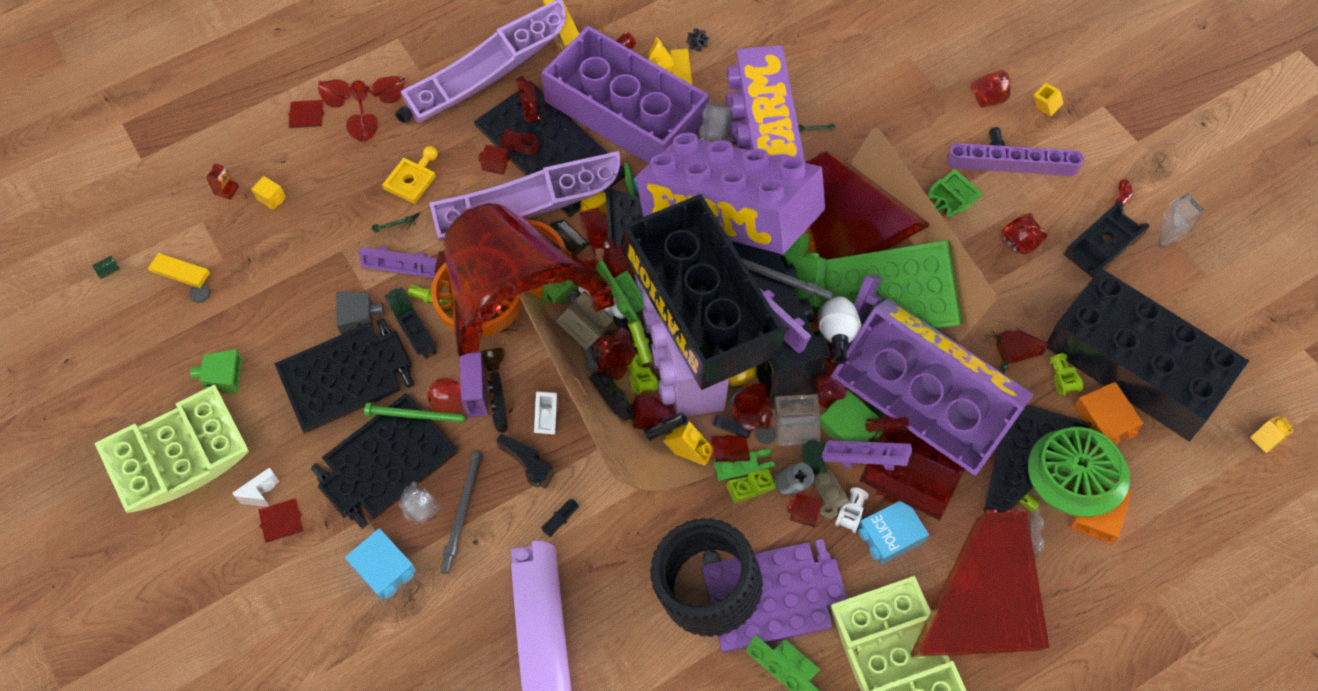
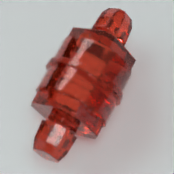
[603,238,636,284]

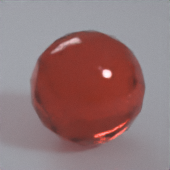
[427,377,462,413]

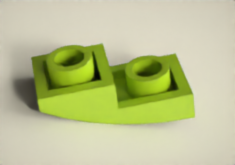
[726,469,776,503]

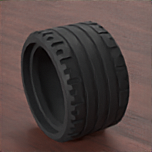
[650,518,763,637]

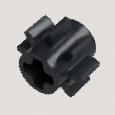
[686,28,709,51]

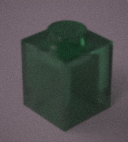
[801,441,825,475]

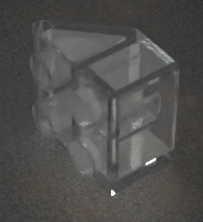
[699,103,733,142]
[773,394,820,446]

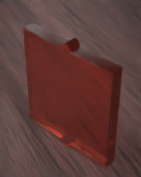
[288,100,324,128]
[711,435,750,463]
[258,498,303,543]

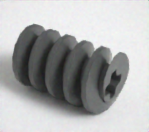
[775,462,814,496]

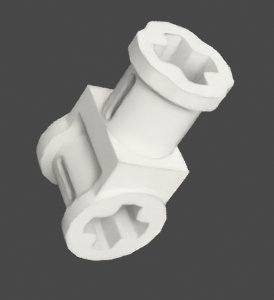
[835,487,869,533]

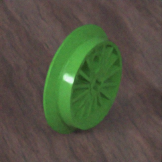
[1028,427,1130,517]

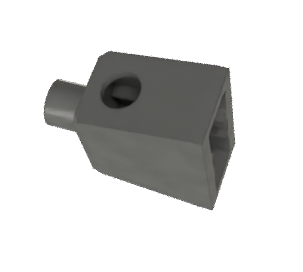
[336,292,384,335]

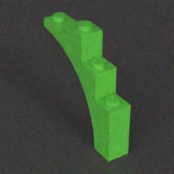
[784,233,826,308]

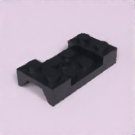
[1064,201,1150,278]

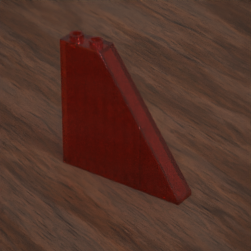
[805,151,929,260]
[911,509,1050,657]

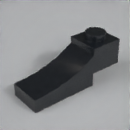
[496,433,554,489]

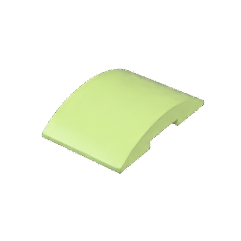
[95,385,249,513]
[831,576,966,691]

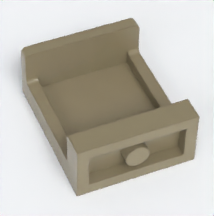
[556,291,613,350]

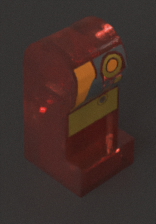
[206,164,239,200]

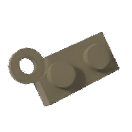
[813,469,849,519]

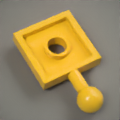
[382,146,438,204]

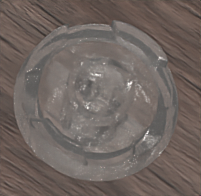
[398,481,442,525]

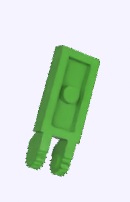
[712,449,775,482]

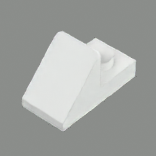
[534,391,559,434]
[233,468,279,507]

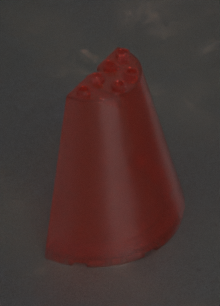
[444,203,614,357]

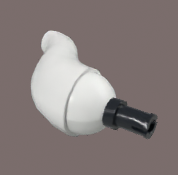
[817,296,861,364]

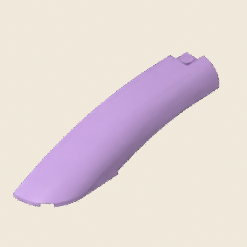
[401,0,565,123]
[429,151,620,241]
[511,541,572,691]

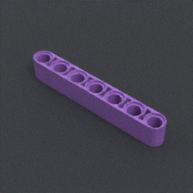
[947,143,1084,176]

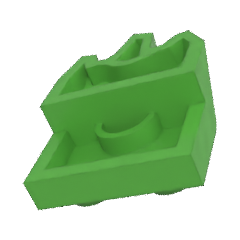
[928,169,983,218]

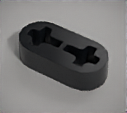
[712,415,753,438]

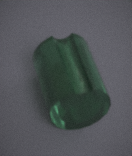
[92,255,120,279]

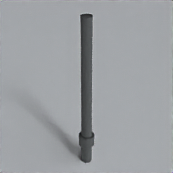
[741,258,833,300]
[440,452,482,574]

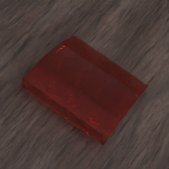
[859,419,965,521]

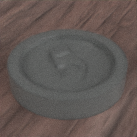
[189,284,210,303]
[755,424,776,444]

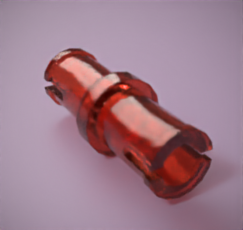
[865,416,909,433]

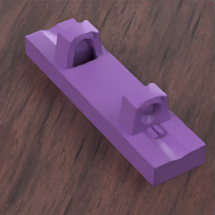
[359,246,439,278]
[847,274,883,350]
[760,289,811,354]
[822,440,912,470]

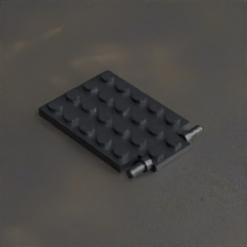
[275,319,414,434]
[311,393,458,529]

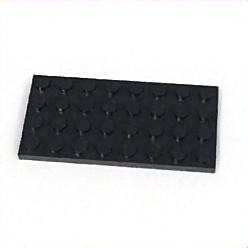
[474,82,625,218]

